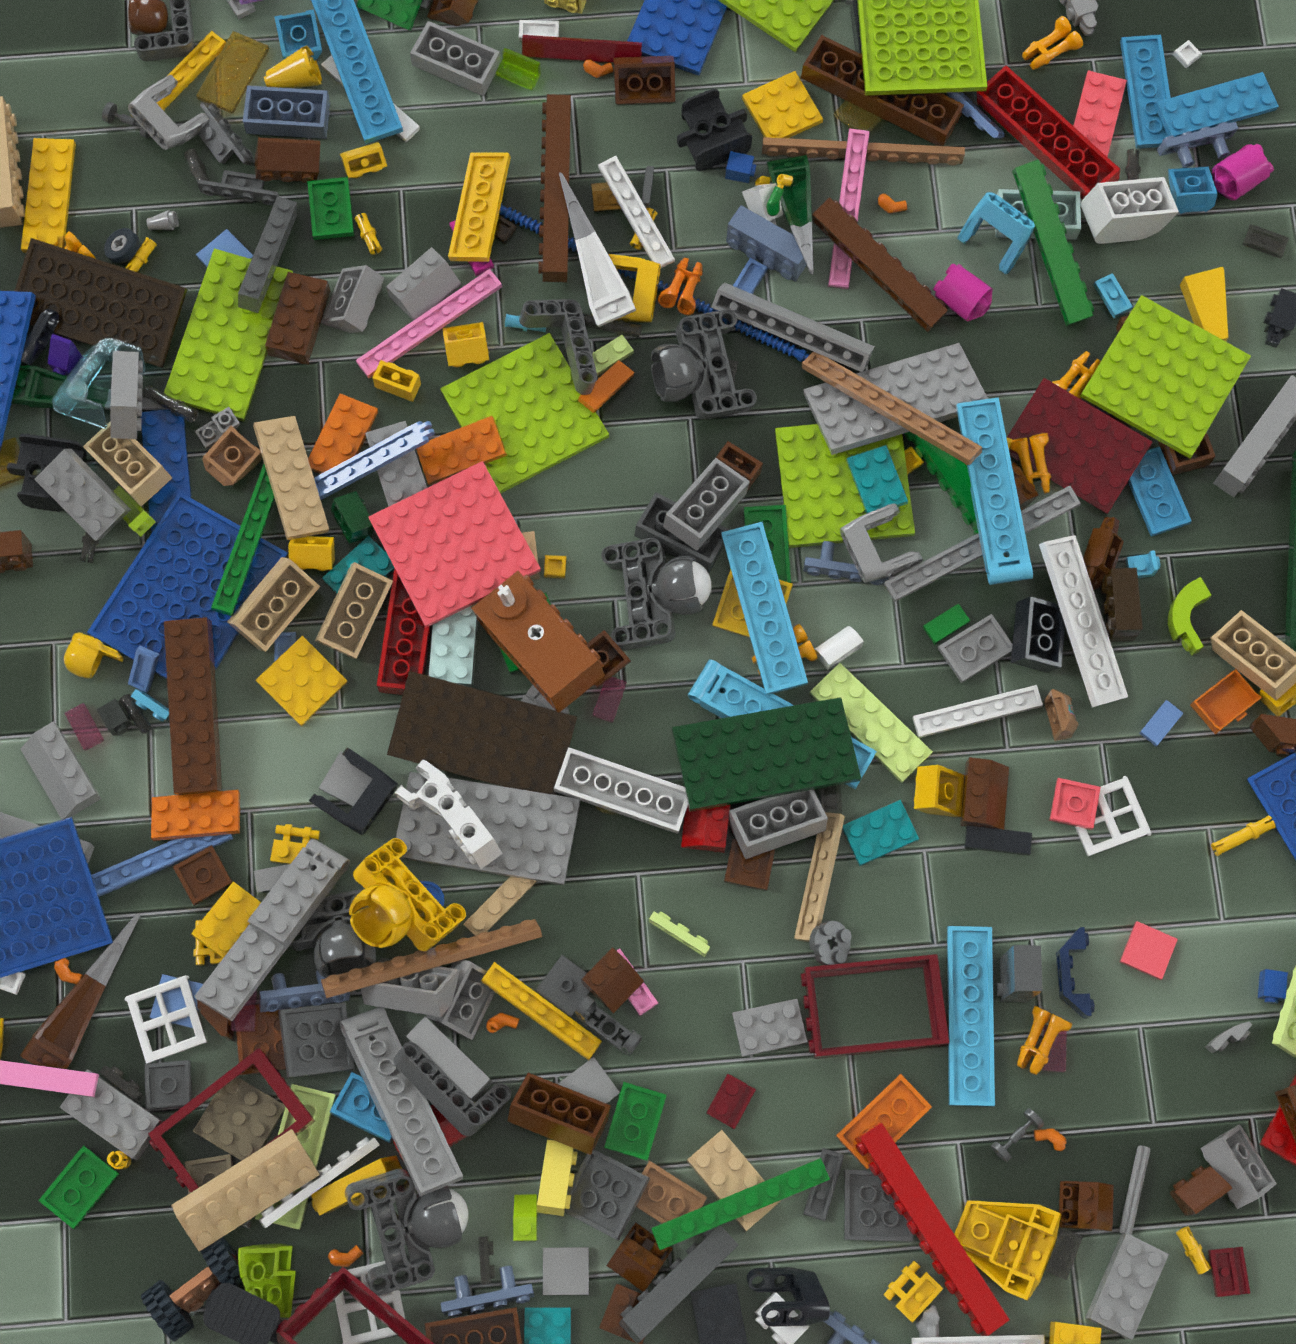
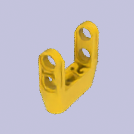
[592,254,661,322]

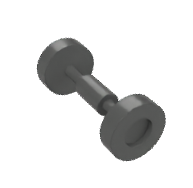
[102,102,150,138]
[990,1108,1044,1163]

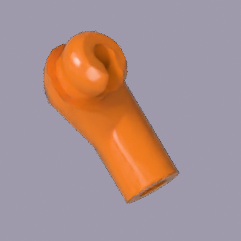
[583,60,613,78]
[878,194,907,213]
[54,958,83,984]
[486,1013,520,1033]
[1034,1128,1067,1151]
[328,1245,364,1267]

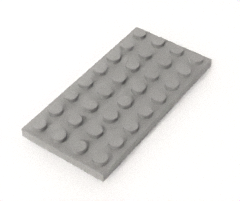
[804,343,988,455]
[396,772,581,886]

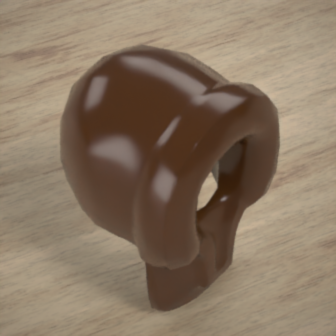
[128,0,168,35]

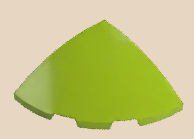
[238,1243,296,1318]

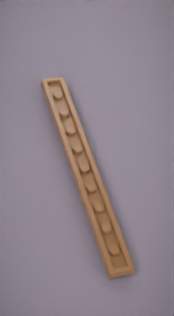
[762,137,965,165]
[802,351,982,465]
[321,919,542,998]

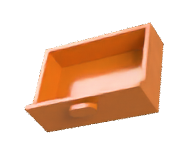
[1190,669,1262,735]

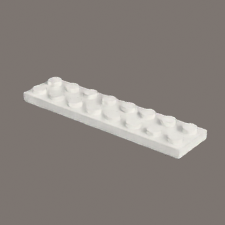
[1039,535,1128,707]

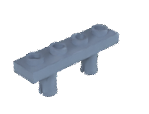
[1157,122,1238,168]
[803,541,889,585]
[259,970,350,1012]
[441,1266,535,1318]
[824,1311,881,1344]

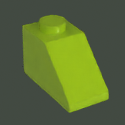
[513,1194,537,1241]

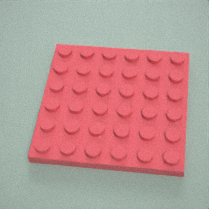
[368,461,541,628]

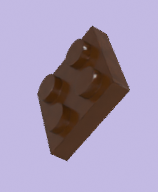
[724,839,775,891]
[173,845,232,906]

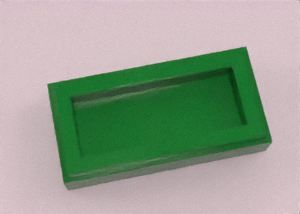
[923,604,970,645]

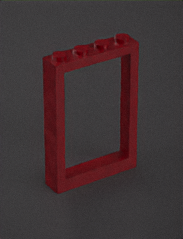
[800,954,949,1059]
[148,1048,315,1192]
[276,1267,434,1344]

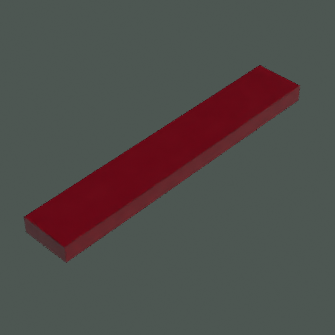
[522,35,642,62]

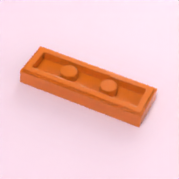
[578,360,635,413]

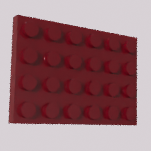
[1007,378,1152,514]

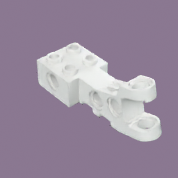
[394,760,503,869]

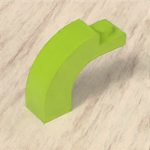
[113,485,156,537]
[1168,577,1211,656]

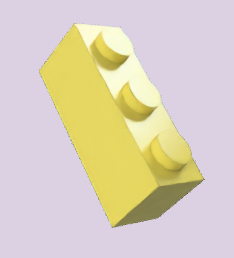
[537,1140,578,1216]

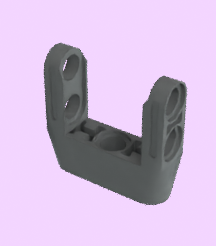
[575,995,642,1056]

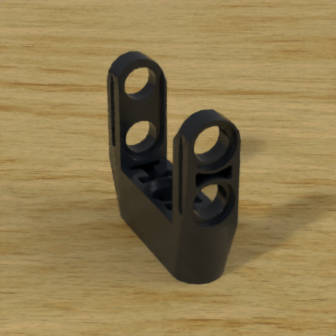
[20,309,59,366]
[309,747,398,836]
[746,1267,830,1327]

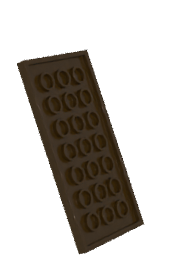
[15,238,188,368]
[387,671,578,795]

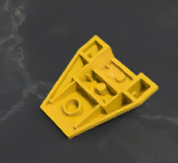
[954,1200,1061,1301]

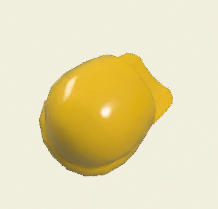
[64,632,123,679]

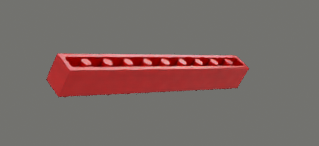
[855,1122,1010,1336]

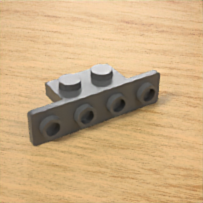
[198,102,255,166]
[197,170,279,205]

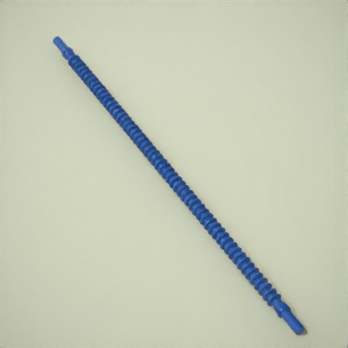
[499,203,809,362]

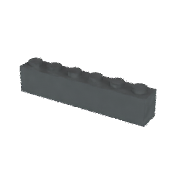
[238,196,297,313]
[619,1225,738,1344]

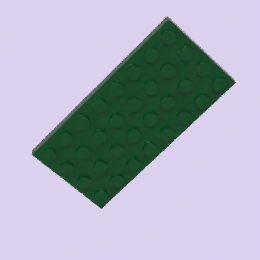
[672,697,861,812]

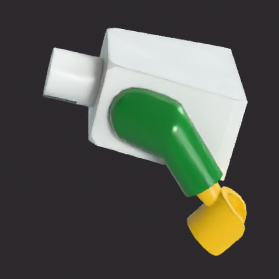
[742,174,793,225]

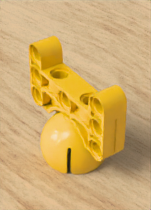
[349,838,466,951]

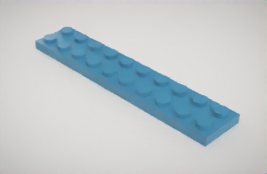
[311,0,404,144]

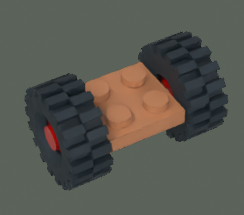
[141,1237,245,1342]

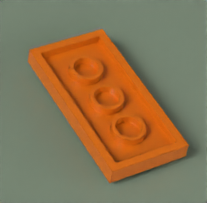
[308,394,379,474]
[416,416,507,485]
[151,790,240,841]
[836,1074,932,1169]

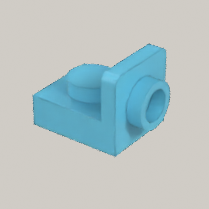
[1125,550,1160,578]

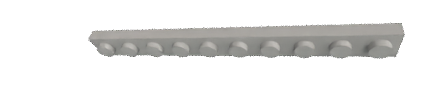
[884,486,1081,602]

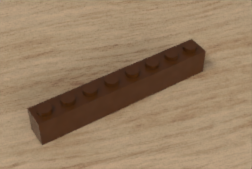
[812,197,948,332]

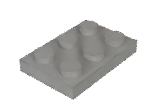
[938,614,1013,683]
[732,999,807,1057]

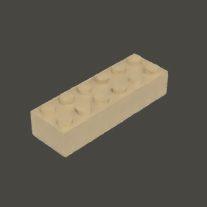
[0,96,25,228]
[172,1129,320,1252]

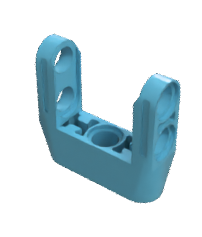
[957,192,1035,275]

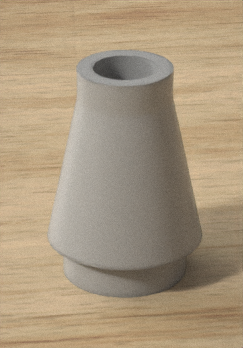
[146,210,179,230]

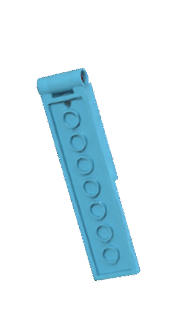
[956,397,1033,585]
[687,659,877,790]

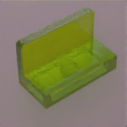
[496,48,541,90]

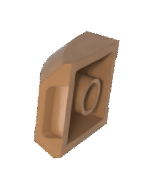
[202,426,263,486]
[1044,689,1079,741]

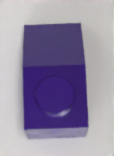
[48,334,82,377]

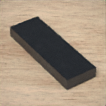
[964,825,1032,855]

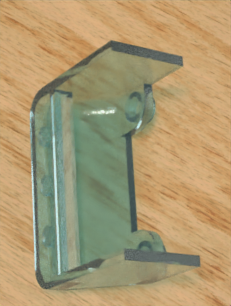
[52,338,146,429]

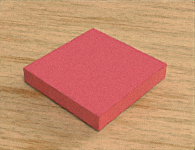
[1049,778,1101,830]
[1120,921,1178,980]

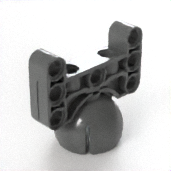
[651,310,757,420]
[290,889,376,978]

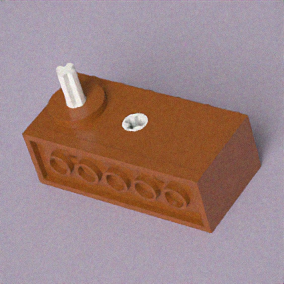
[471,571,605,712]

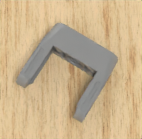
[128,75,210,150]
[840,503,923,583]

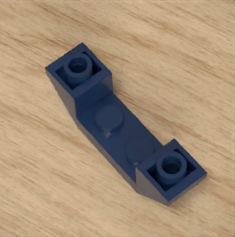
[1056,927,1095,1019]

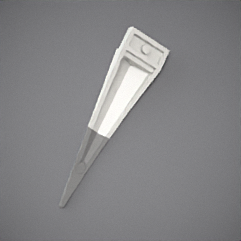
[559,173,637,327]

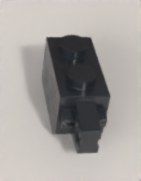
[1263,288,1296,348]

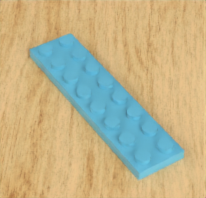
[721,522,808,695]
[947,926,995,1107]

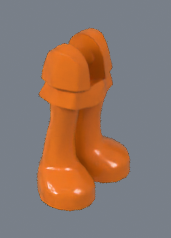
[658,258,703,315]

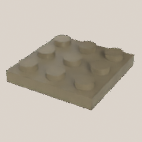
[193,1077,286,1161]

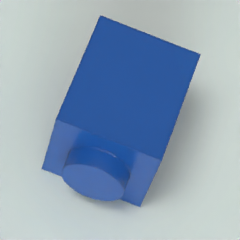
[725,151,757,183]
[1258,969,1288,1004]

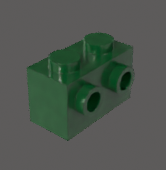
[330,491,374,544]

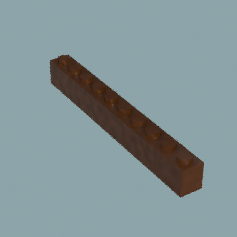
[538,94,571,283]

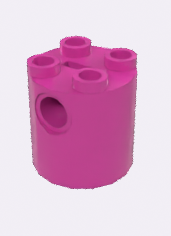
[1212,144,1274,200]
[933,263,993,322]

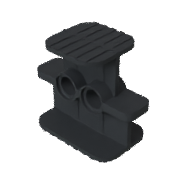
[677,88,752,171]
[7,434,87,512]
[203,1283,284,1344]

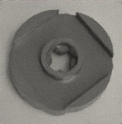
[809,921,852,965]

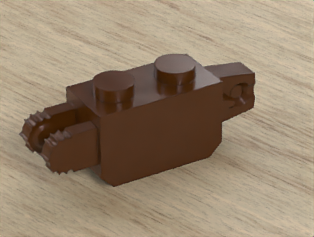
[1083,517,1124,590]

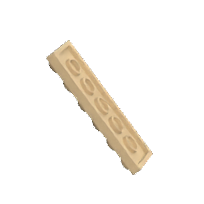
[253,416,329,540]

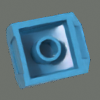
[274,9,322,60]
[1168,167,1217,214]

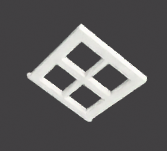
[1075,776,1152,857]
[125,975,207,1064]
[330,1261,405,1344]

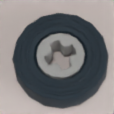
[104,228,140,264]

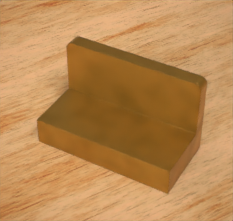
[591,181,632,211]

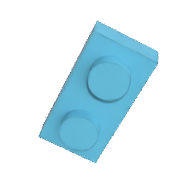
[1093,273,1133,319]
[131,689,170,722]

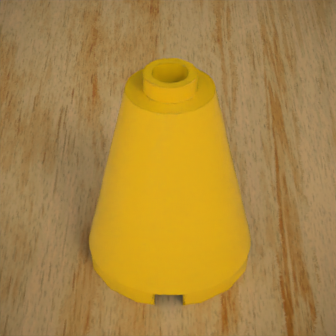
[264,45,322,88]

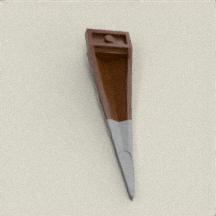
[20,913,140,1069]

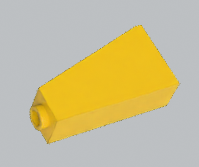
[1180,267,1228,341]
[311,1156,402,1216]

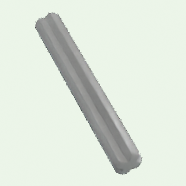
[1119,1145,1150,1235]

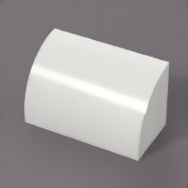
[814,626,864,670]

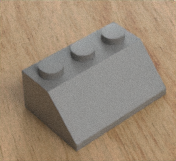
[386,247,461,321]
[321,265,384,333]
[426,959,495,1040]
[1200,1124,1277,1209]

